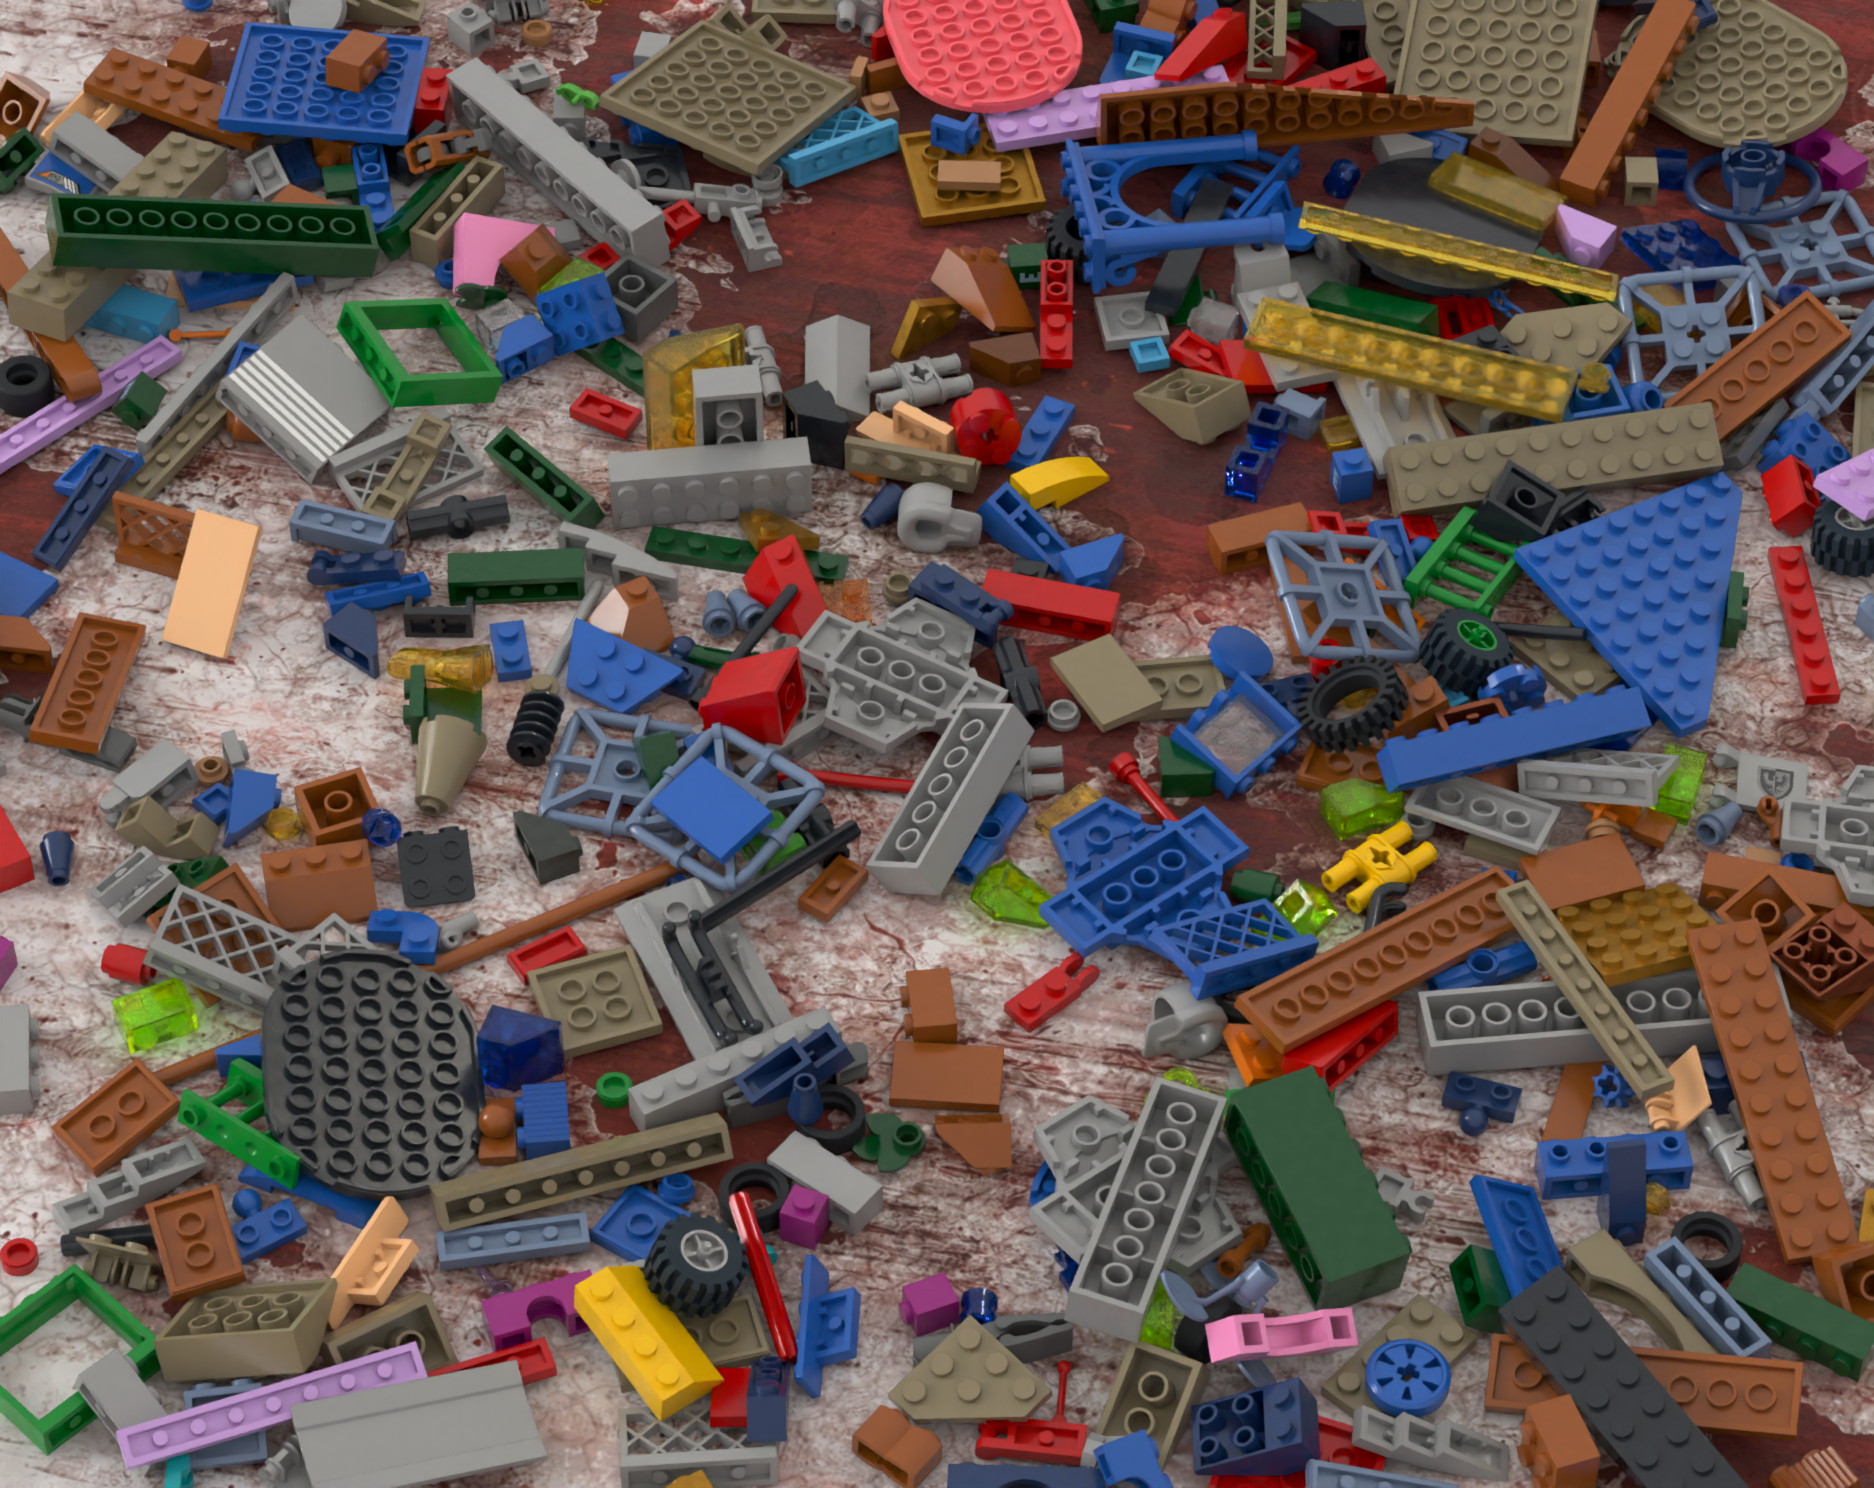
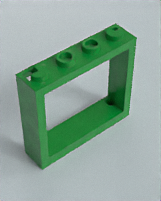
[336,298,503,408]
[0,1264,161,1456]

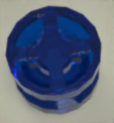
[1323,159,1361,199]
[361,807,402,848]
[959,1288,998,1325]

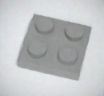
[1094,291,1170,351]

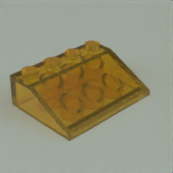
[642,323,745,450]

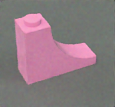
[453,212,555,296]

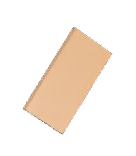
[162,509,263,659]

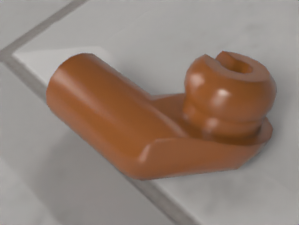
[1756,795,1782,848]

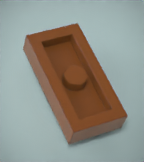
[798,854,868,923]

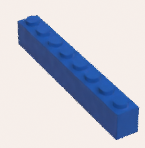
[1376,685,1652,794]

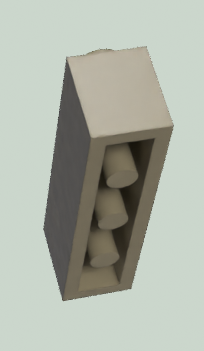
[409,155,506,268]

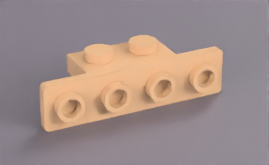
[40,90,127,148]
[856,400,961,456]
[326,1196,419,1330]

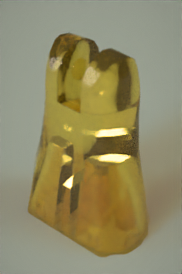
[387,644,493,693]

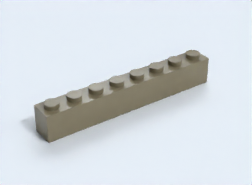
[429,1112,734,1232]

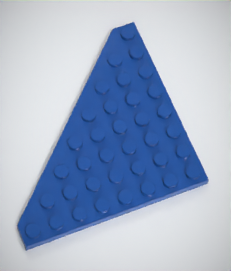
[1513,471,1743,739]

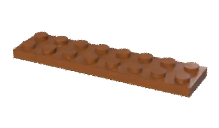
[1484,1333,1804,1441]

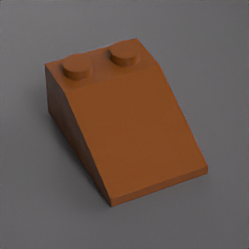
[931,245,1036,333]

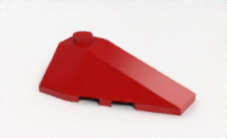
[1154,7,1248,82]
[742,534,829,672]

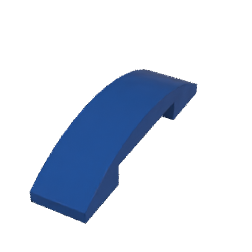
[238,1163,382,1230]

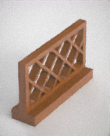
[112,491,251,580]

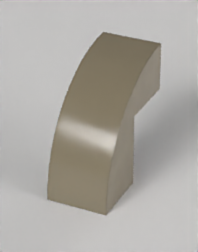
[706,3,788,51]
[114,795,221,859]

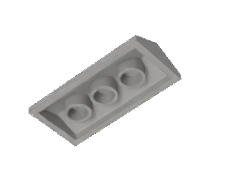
[805,315,870,422]
[1404,776,1562,856]

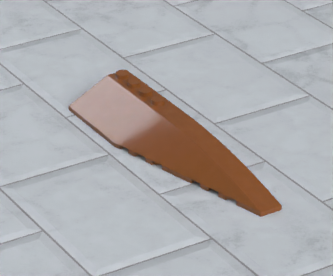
[1096,82,1475,148]

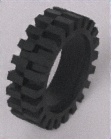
[1297,655,1409,754]

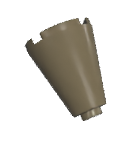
[415,715,488,816]

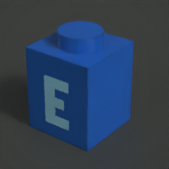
[1330,447,1374,504]

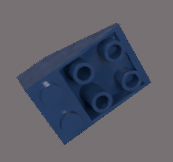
[1192,1377,1320,1476]

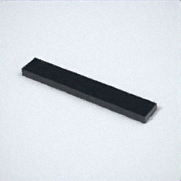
[1145,178,1234,318]

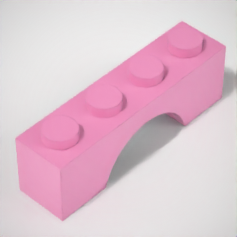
[1205,1307,1358,1363]

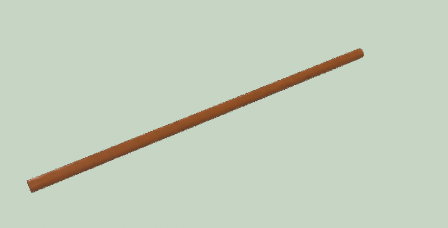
[153,854,701,1087]

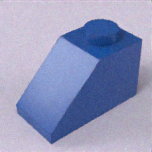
[1059,533,1124,590]
[223,769,282,847]

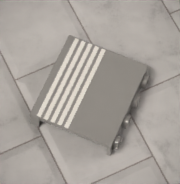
[215,314,393,485]

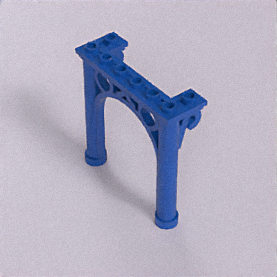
[1060,129,1285,294]

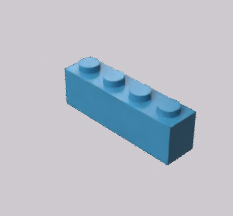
[84,285,180,344]

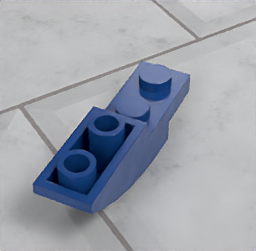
[351,143,394,233]

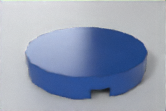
[1208,625,1273,683]

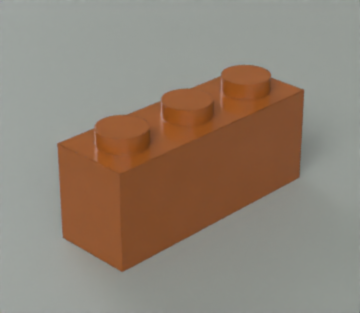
[1206,502,1314,576]

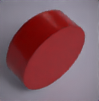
[0,1238,39,1276]

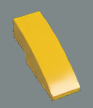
[1010,457,1109,510]

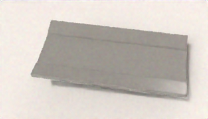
[1325,335,1457,480]
[614,876,794,1061]
[290,1360,548,1488]

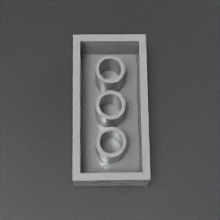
[692,364,764,446]

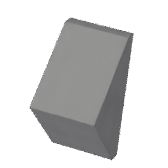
[1372,133,1434,164]

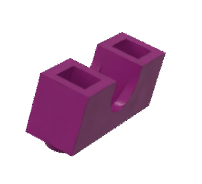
[1773,126,1869,192]
[481,1269,592,1352]

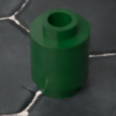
[1230,868,1285,907]

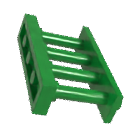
[1404,506,1536,620]
[177,1057,302,1190]

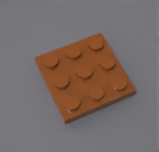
[146,862,291,1009]

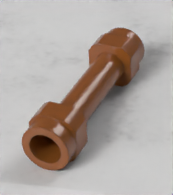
[1216,1222,1272,1279]

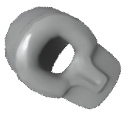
[897,482,983,553]
[1141,982,1228,1060]

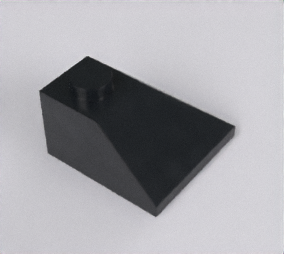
[1470,459,1565,542]

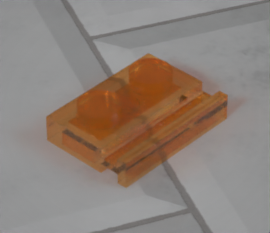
[819,579,872,626]

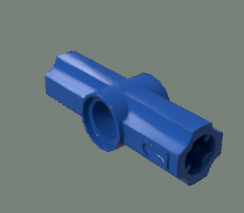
[953,792,1029,886]
[1426,940,1537,991]

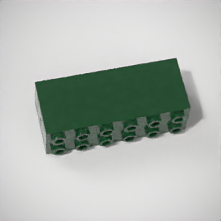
[1223,1065,1412,1311]

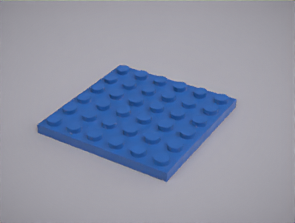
[218,22,430,146]

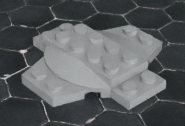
[796,597,1009,754]
[1780,764,1874,907]
[1028,1095,1242,1277]

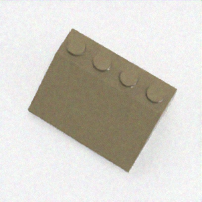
[153,1278,338,1384]

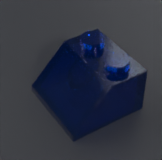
[476,1004,565,1092]

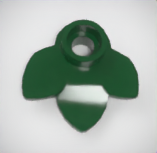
[455,283,513,316]
[852,1113,926,1173]

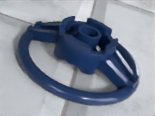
[1683,140,1823,224]

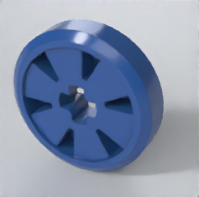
[1365,1339,1451,1417]

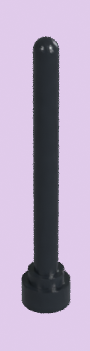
[687,584,798,712]

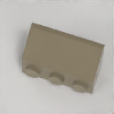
[320,1291,459,1373]

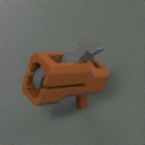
[404,127,494,174]

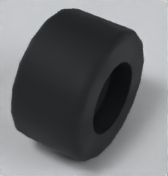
[0,355,55,417]

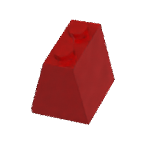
[698,647,807,745]

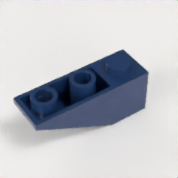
[747,1356,790,1442]

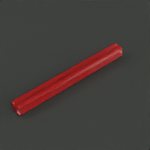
[729,1191,798,1362]

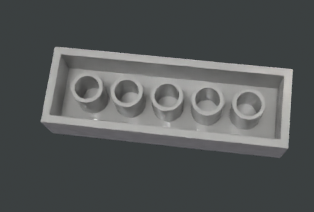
[607,437,812,529]
[866,702,1034,895]

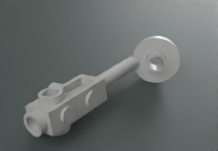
[610,159,762,222]

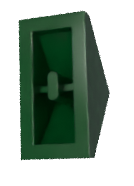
[632,730,679,791]
[1157,734,1216,798]

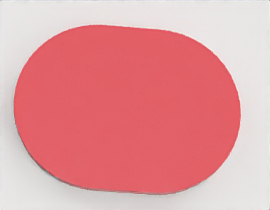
[883,0,1083,113]

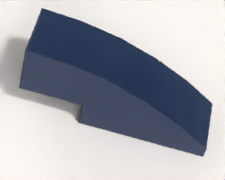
[734,1022,855,1108]

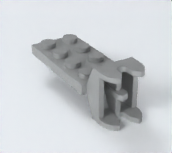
[1231,242,1340,392]

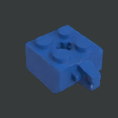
[1529,364,1631,427]

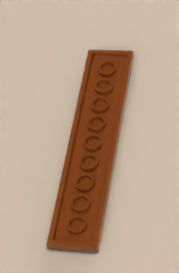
[1234,865,1518,1055]
[1685,918,1860,1266]

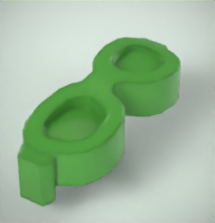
[556,83,599,111]

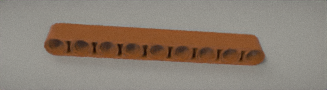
[0,227,102,403]

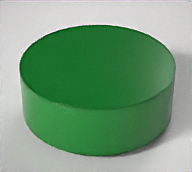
[596,1072,633,1109]

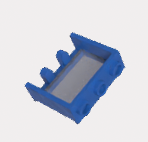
[1170,670,1303,800]

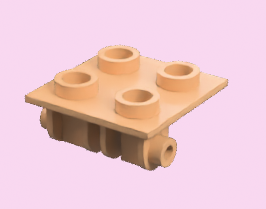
[1643,1045,1712,1133]

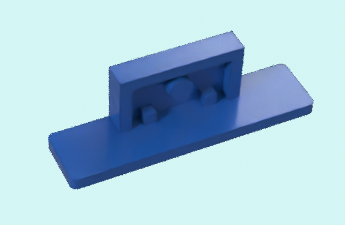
[794,1254,861,1399]

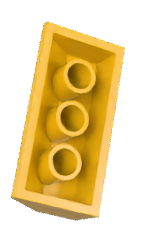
[574,1266,724,1422]

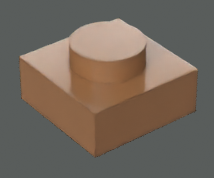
[861,91,900,121]

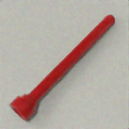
[1108,752,1179,822]
[778,760,915,794]

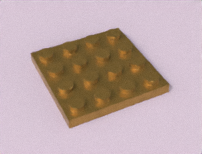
[899,123,1046,227]
[1554,883,1718,987]

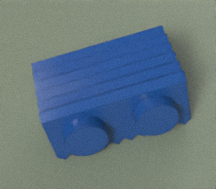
[515,1081,571,1160]

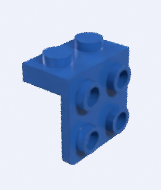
[1099,21,1176,84]
[1244,181,1336,252]
[535,272,625,356]
[1755,411,1851,479]

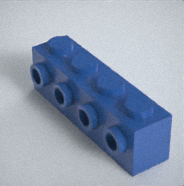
[1534,1131,1693,1200]

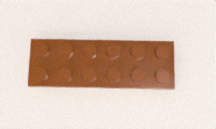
[83,47,264,153]
[1662,290,1852,444]
[29,612,146,755]

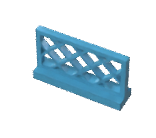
[773,106,899,188]

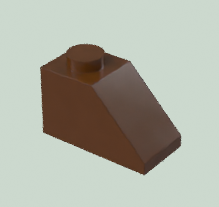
[968,332,1041,387]

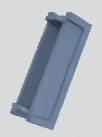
[289,499,398,553]

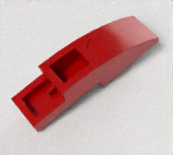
[1040,260,1073,369]

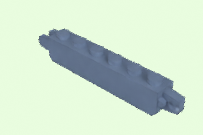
[1787,299,1874,422]

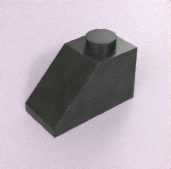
[513,810,583,885]

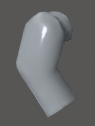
[439,911,479,952]

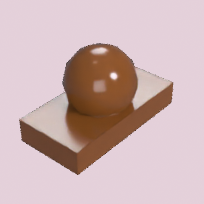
[478,1097,517,1166]

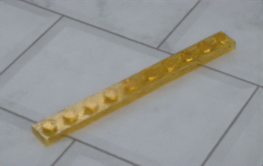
[1298,201,1619,302]

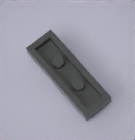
[1719,398,1790,472]

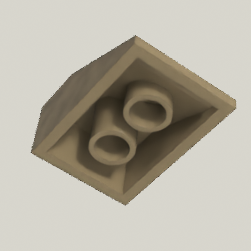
[1133,367,1252,445]
[1095,1340,1211,1473]

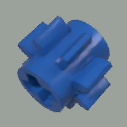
[1592,1064,1636,1108]

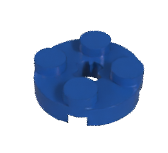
[1477,664,1547,716]

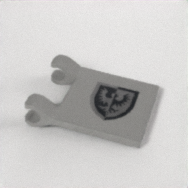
[1709,743,1808,812]

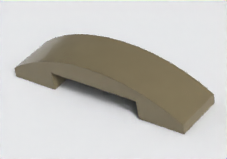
[361,412,452,522]

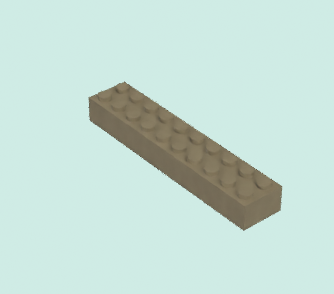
[7,131,228,342]
[1382,402,1724,519]

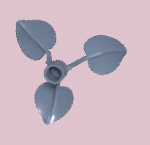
[1159,1259,1279,1388]

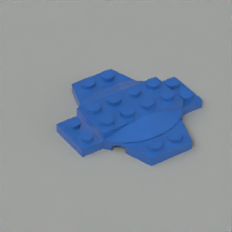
[1039,796,1250,963]

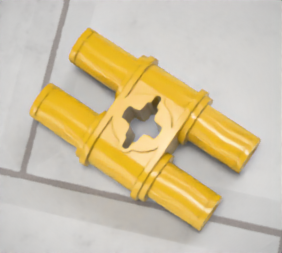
[1321,820,1437,914]

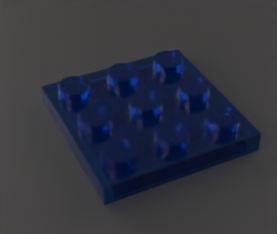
[1619,219,1743,293]

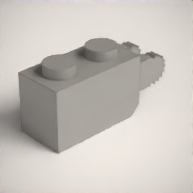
[98,738,199,828]

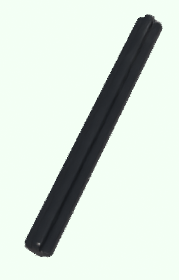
[687,820,861,933]

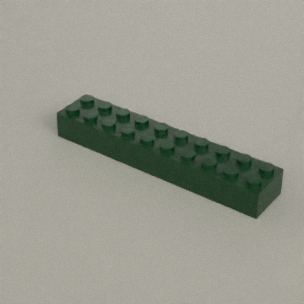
[45,193,379,278]

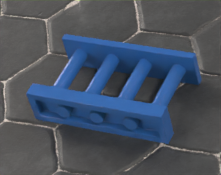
[1171,144,1302,220]

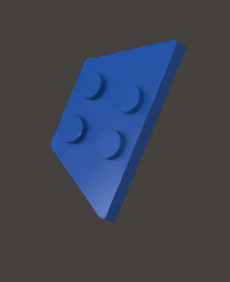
[566,618,687,715]

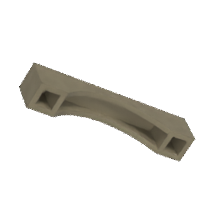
[1565,1229,1720,1354]

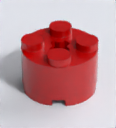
[950,388,1022,465]

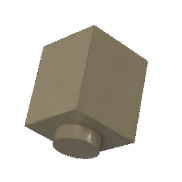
[1622,157,1659,206]

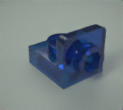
[1655,148,1688,190]

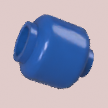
[1621,381,1663,413]

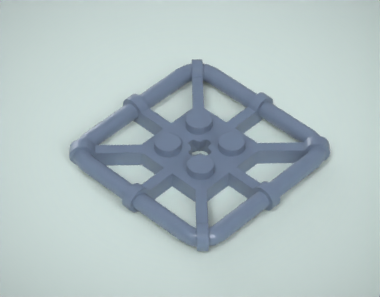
[1724,188,1874,304]
[1618,265,1766,404]
[1264,530,1422,664]
[537,707,695,844]
[625,722,825,895]

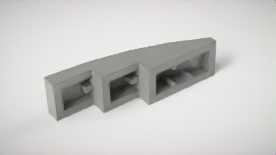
[558,521,679,602]
[52,1137,206,1234]
[1352,1405,1509,1481]

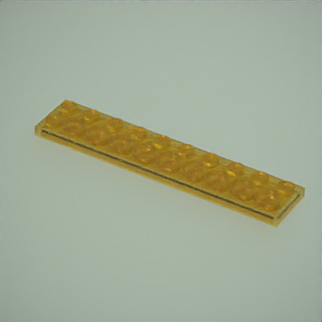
[1243,297,1579,423]

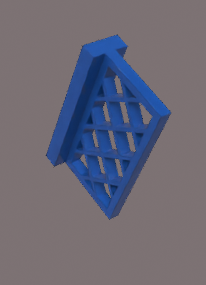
[1150,898,1319,1001]

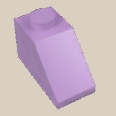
[1555,204,1617,272]

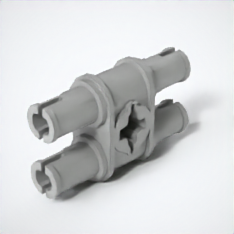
[834,0,884,48]
[713,325,783,407]
[863,353,974,414]
[995,745,1065,803]
[1695,1099,1767,1211]

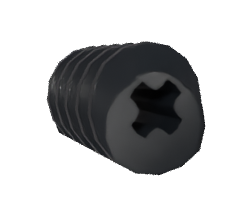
[506,690,565,767]

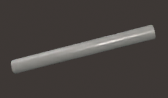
[543,580,604,679]

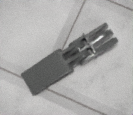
[0,692,138,773]
[723,1042,868,1129]
[913,1313,1073,1368]

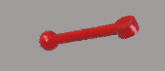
[1052,1360,1072,1423]

